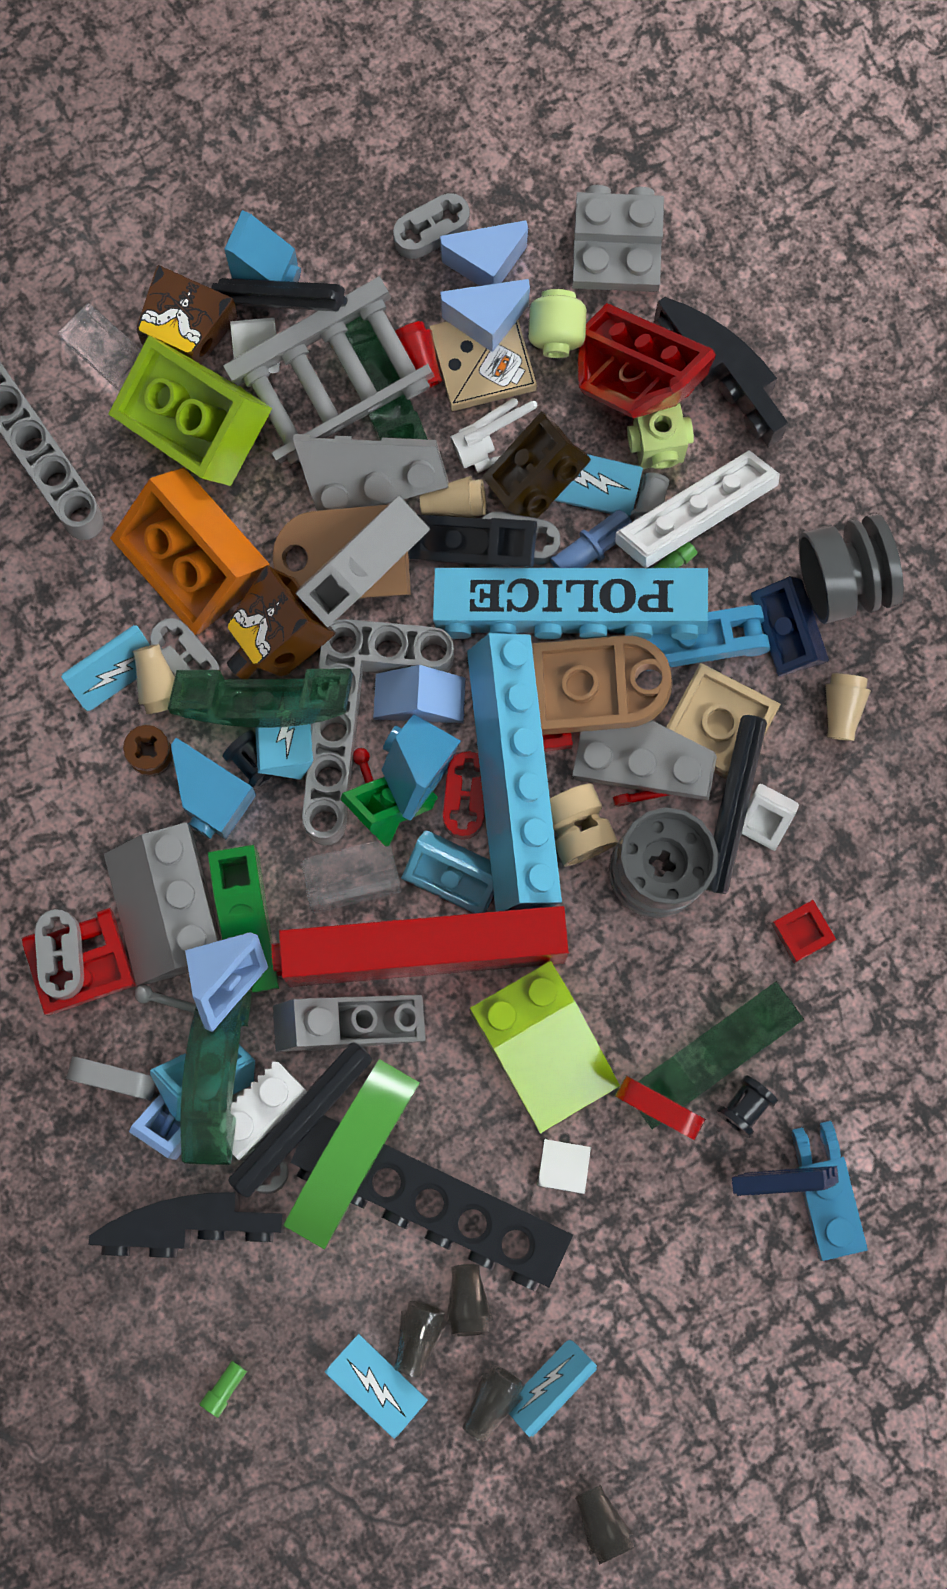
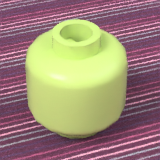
[528,289,587,358]

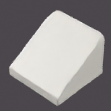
[230,318,280,373]
[742,784,799,851]
[537,1139,591,1194]

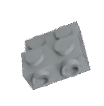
[572,185,664,292]

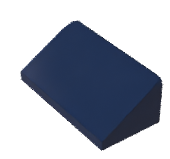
[751,576,829,676]

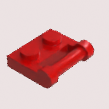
[22,907,136,1016]

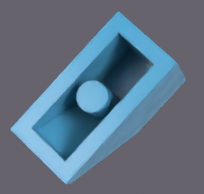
[224,210,301,282]
[381,714,461,821]
[171,738,256,840]

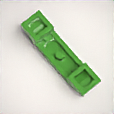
[283,1059,420,1250]

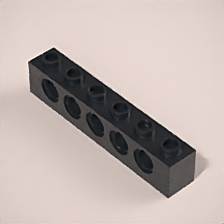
[290,1115,573,1292]

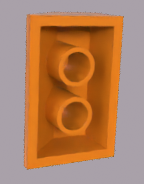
[110,467,270,635]

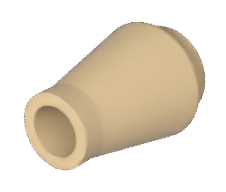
[420,476,486,518]
[133,644,182,714]
[825,673,871,741]

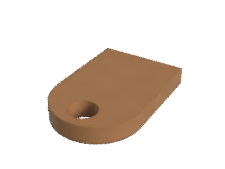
[273,505,411,599]
[532,636,672,735]

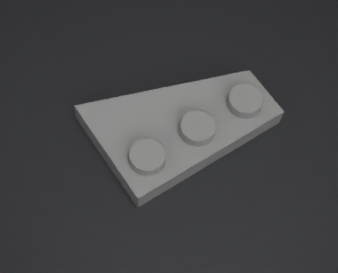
[293,434,449,511]
[572,720,717,801]

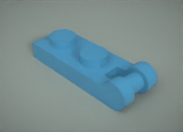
[646,605,771,672]

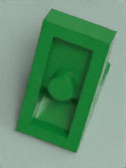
[340,777,438,847]

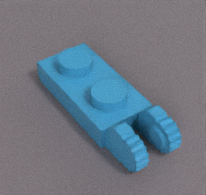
[792,1121,868,1261]

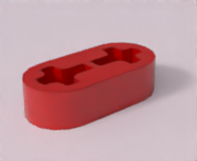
[443,751,485,840]
[615,1075,706,1140]

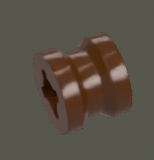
[123,725,173,777]

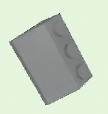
[104,822,221,987]

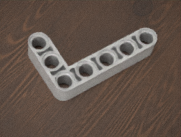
[0,362,104,540]
[302,619,454,845]

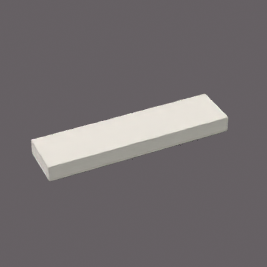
[615,450,780,569]

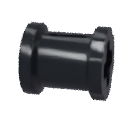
[222,730,274,791]
[716,1075,778,1138]

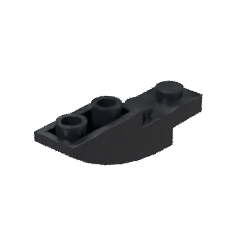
[654,297,788,447]
[88,1192,286,1258]

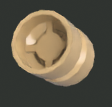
[550,783,618,867]

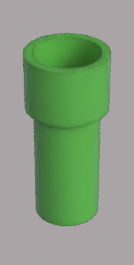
[653,542,698,568]
[199,1361,247,1418]

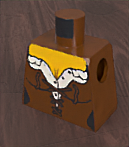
[137,265,238,365]
[227,565,336,680]

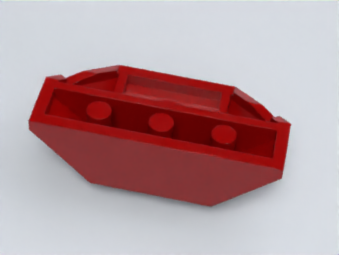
[578,303,716,419]

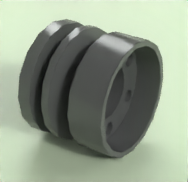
[798,513,904,625]
[608,807,718,919]

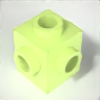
[627,403,694,469]

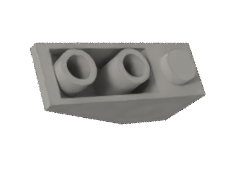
[296,495,430,627]
[273,995,426,1052]

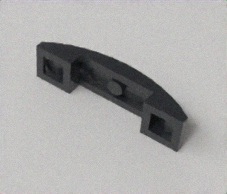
[408,514,537,567]

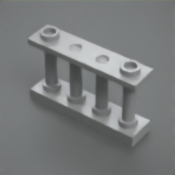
[223,276,435,465]

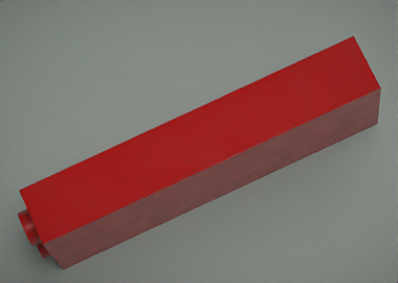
[272,906,569,987]

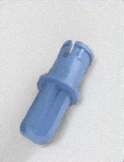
[550,510,632,568]

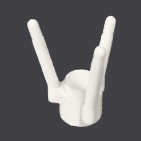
[450,398,538,473]

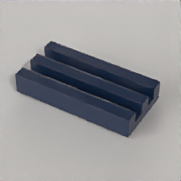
[732,1166,839,1196]

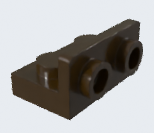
[482,411,591,519]

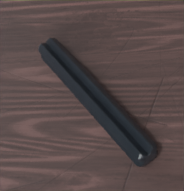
[211,278,348,312]
[706,715,767,894]
[228,1042,372,1198]

